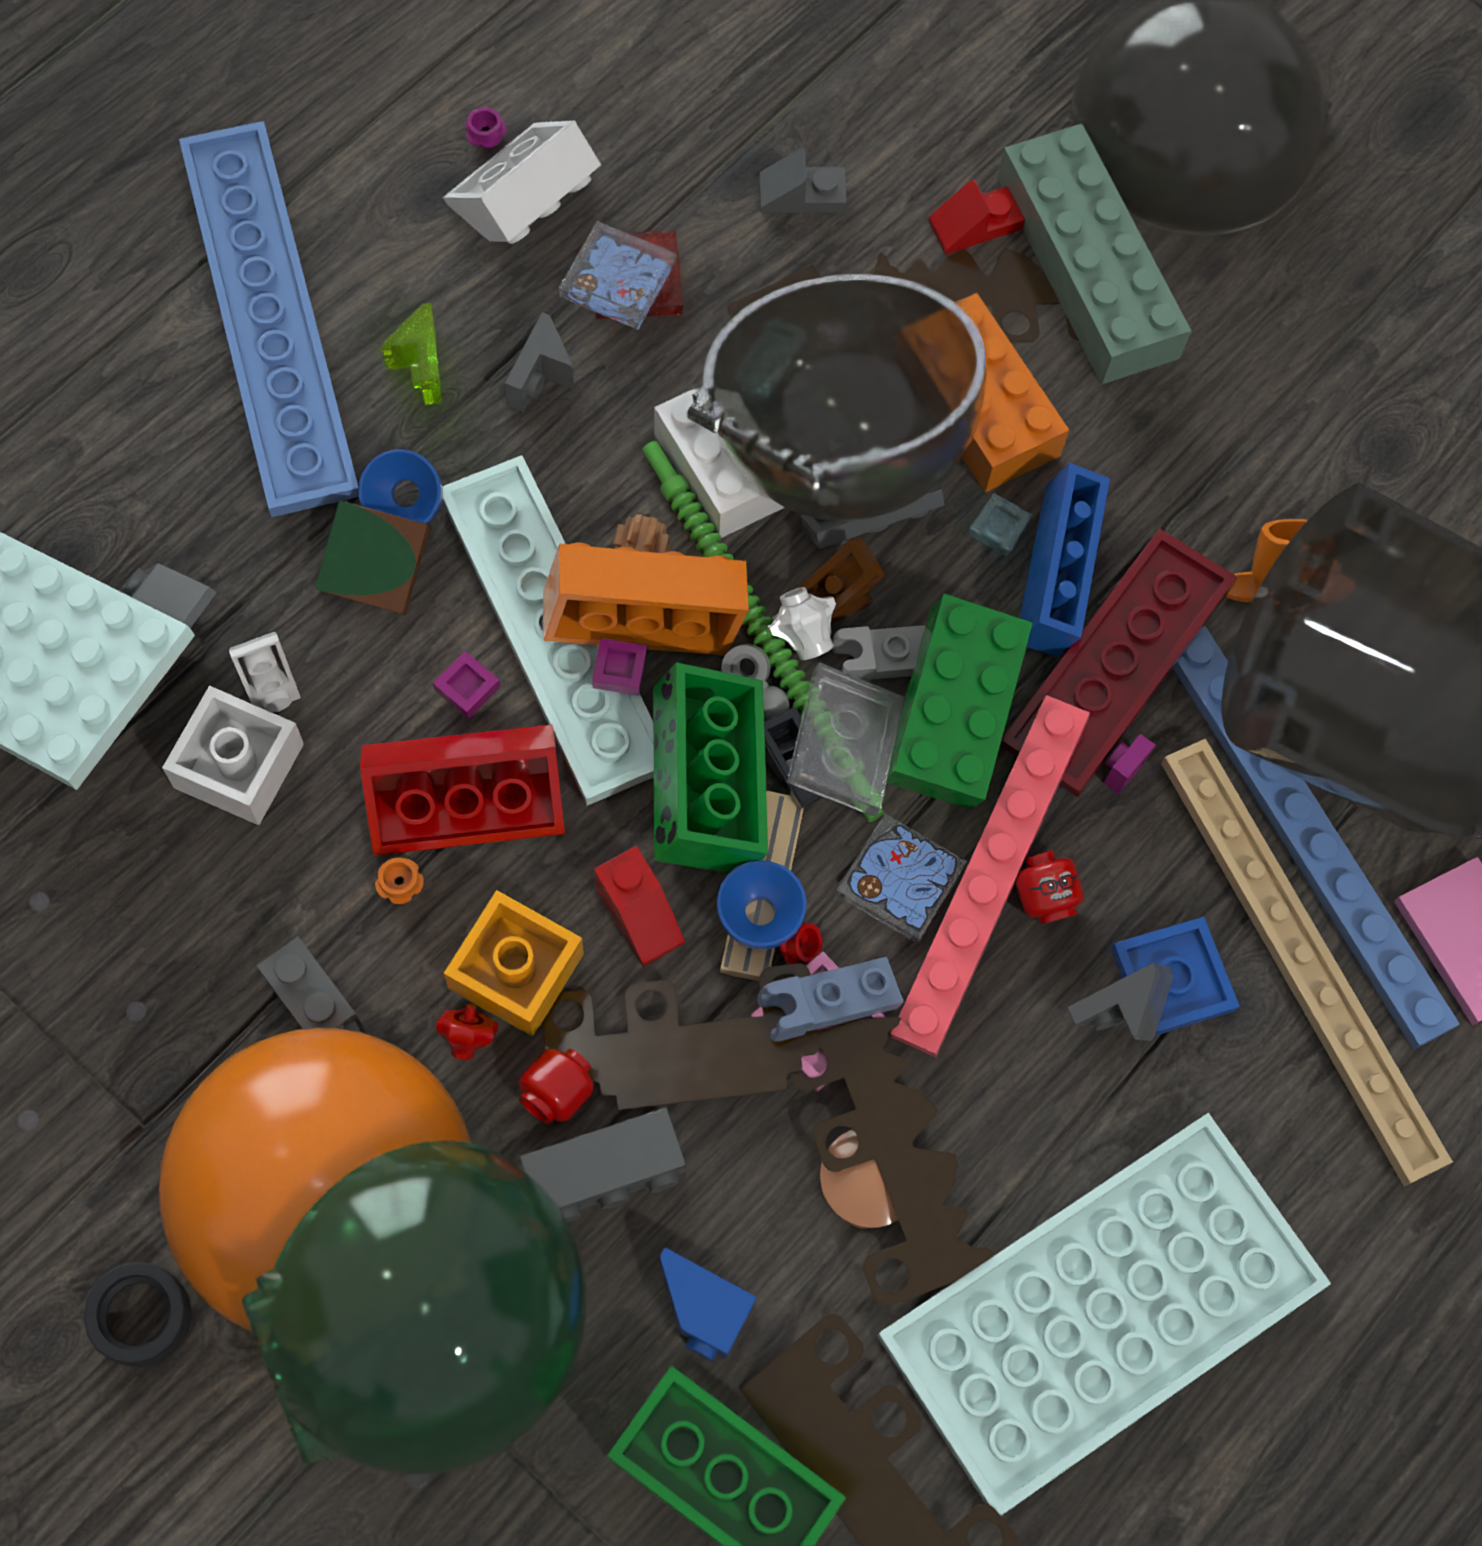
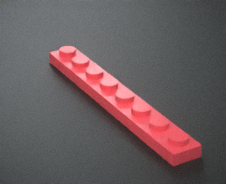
[891,695,1090,1057]

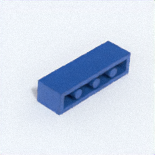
[1020,463,1110,657]

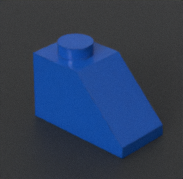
[660,1248,757,1361]

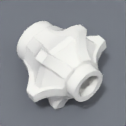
[767,587,836,660]

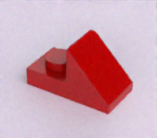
[929,180,1025,255]

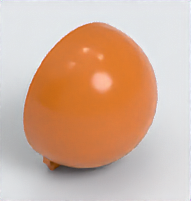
[159,1028,476,1369]

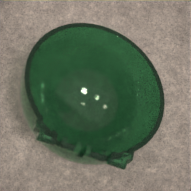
[242,1140,587,1475]

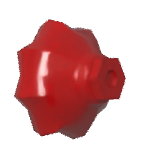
[436,1004,499,1060]

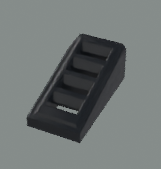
[764,707,842,809]

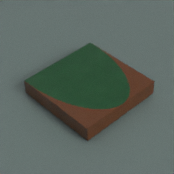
[315,500,431,615]

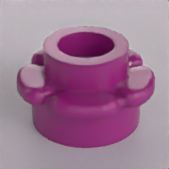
[465,107,507,148]

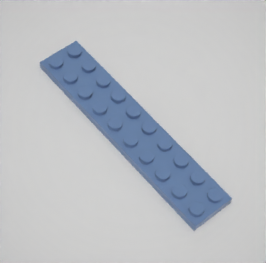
[179,121,359,517]

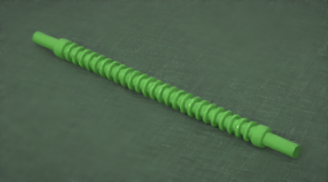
[642,441,884,822]

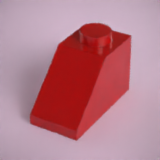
[594,846,685,967]

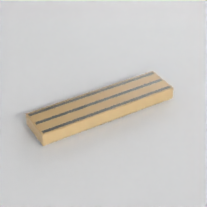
[720,791,804,981]

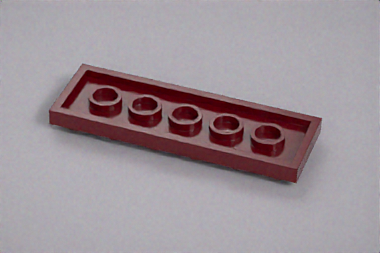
[1000,528,1237,797]

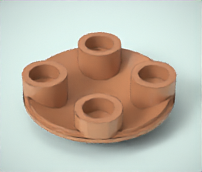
[820,1130,898,1229]

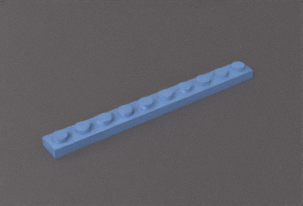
[1173,626,1460,1050]

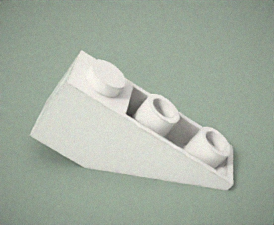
[229,632,301,713]

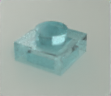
[969,493,1032,557]

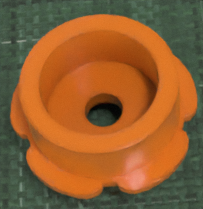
[375,858,424,904]

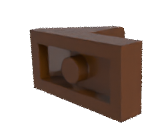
[798,538,886,625]

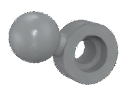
[721,644,789,722]

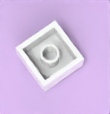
[162,686,304,825]

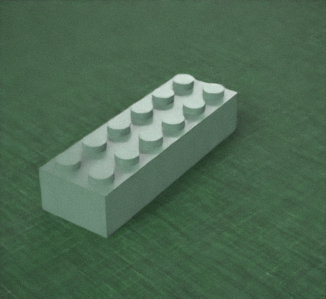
[997,124,1191,385]

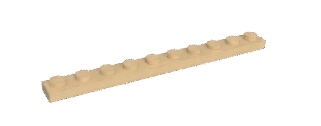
[1161,739,1453,1187]

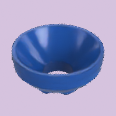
[358,449,443,524]
[717,860,807,950]

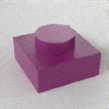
[592,638,647,696]
[433,651,501,719]
[1103,734,1155,795]

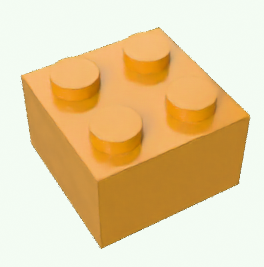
[444,890,584,1037]

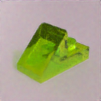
[382,303,442,405]

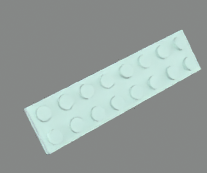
[442,455,654,806]

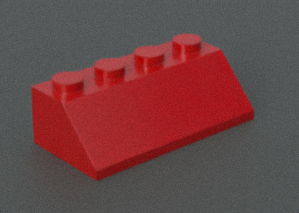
[360,724,565,856]

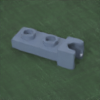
[757,957,904,1042]

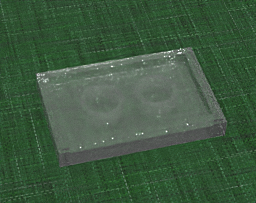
[787,662,904,817]

